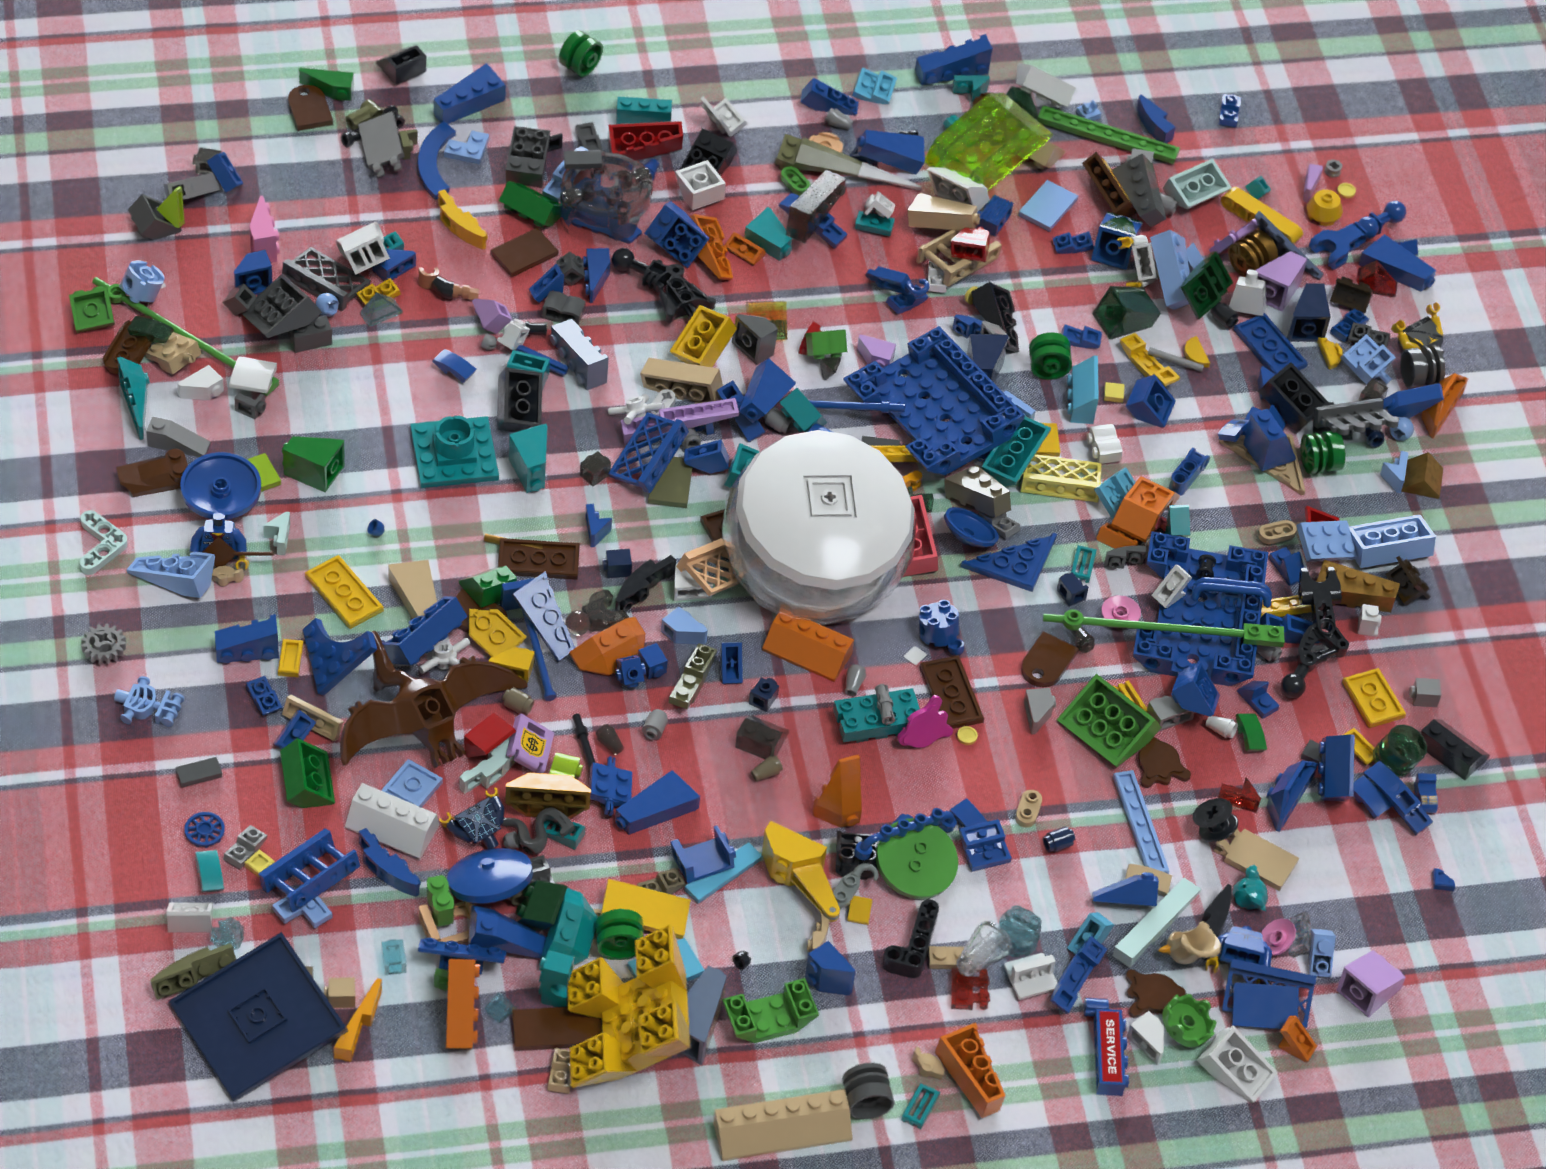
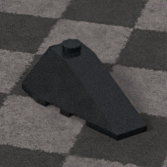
[971,282,1019,353]

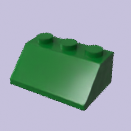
[499,181,565,228]
[280,738,335,808]

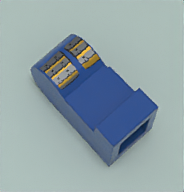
[1414,773,1438,813]

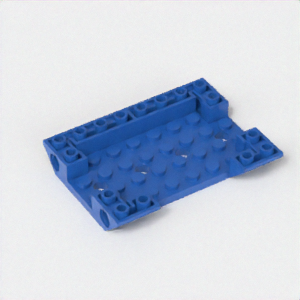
[843,326,1025,475]
[1133,531,1269,686]

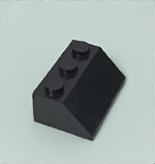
[1258,362,1330,433]
[497,367,543,432]
[1417,719,1490,780]

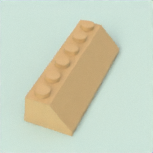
[713,1089,853,1161]

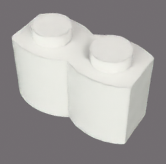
[1087,424,1122,464]

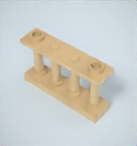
[916,230,1002,286]

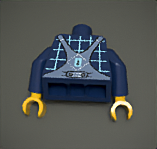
[439,787,504,849]

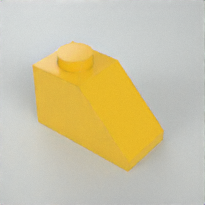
[489,647,535,682]

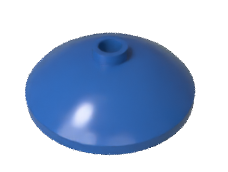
[944,507,999,547]

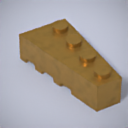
[1316,559,1400,613]

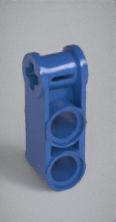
[1169,447,1210,496]

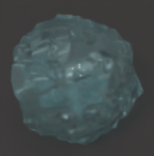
[210,917,245,950]

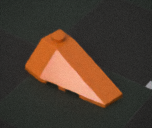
[690,214,733,281]

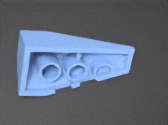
[127,552,215,598]

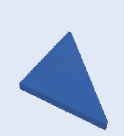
[961,533,1057,592]

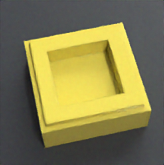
[1104,382,1124,403]
[244,849,275,877]

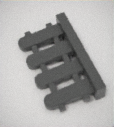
[1313,398,1399,435]

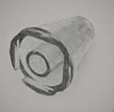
[956,921,1012,976]

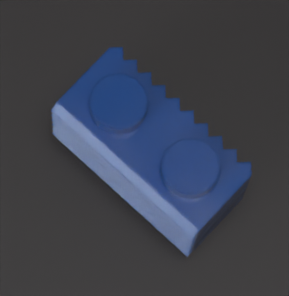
[976,194,1013,236]

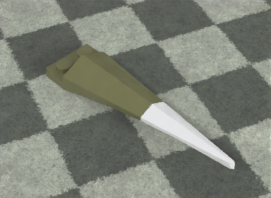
[775,134,922,190]

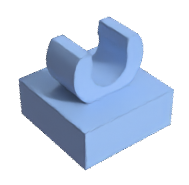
[1076,100,1101,121]

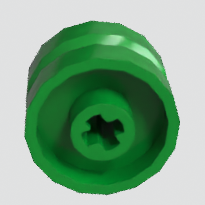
[559,30,603,77]
[1029,332,1072,380]
[596,909,644,960]

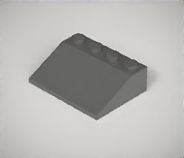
[241,273,322,338]

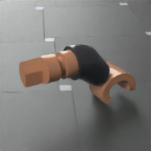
[418,267,479,300]

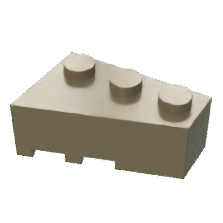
[944,465,1011,517]

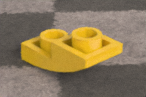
[357,278,401,307]

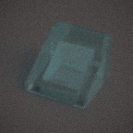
[484,992,518,1023]

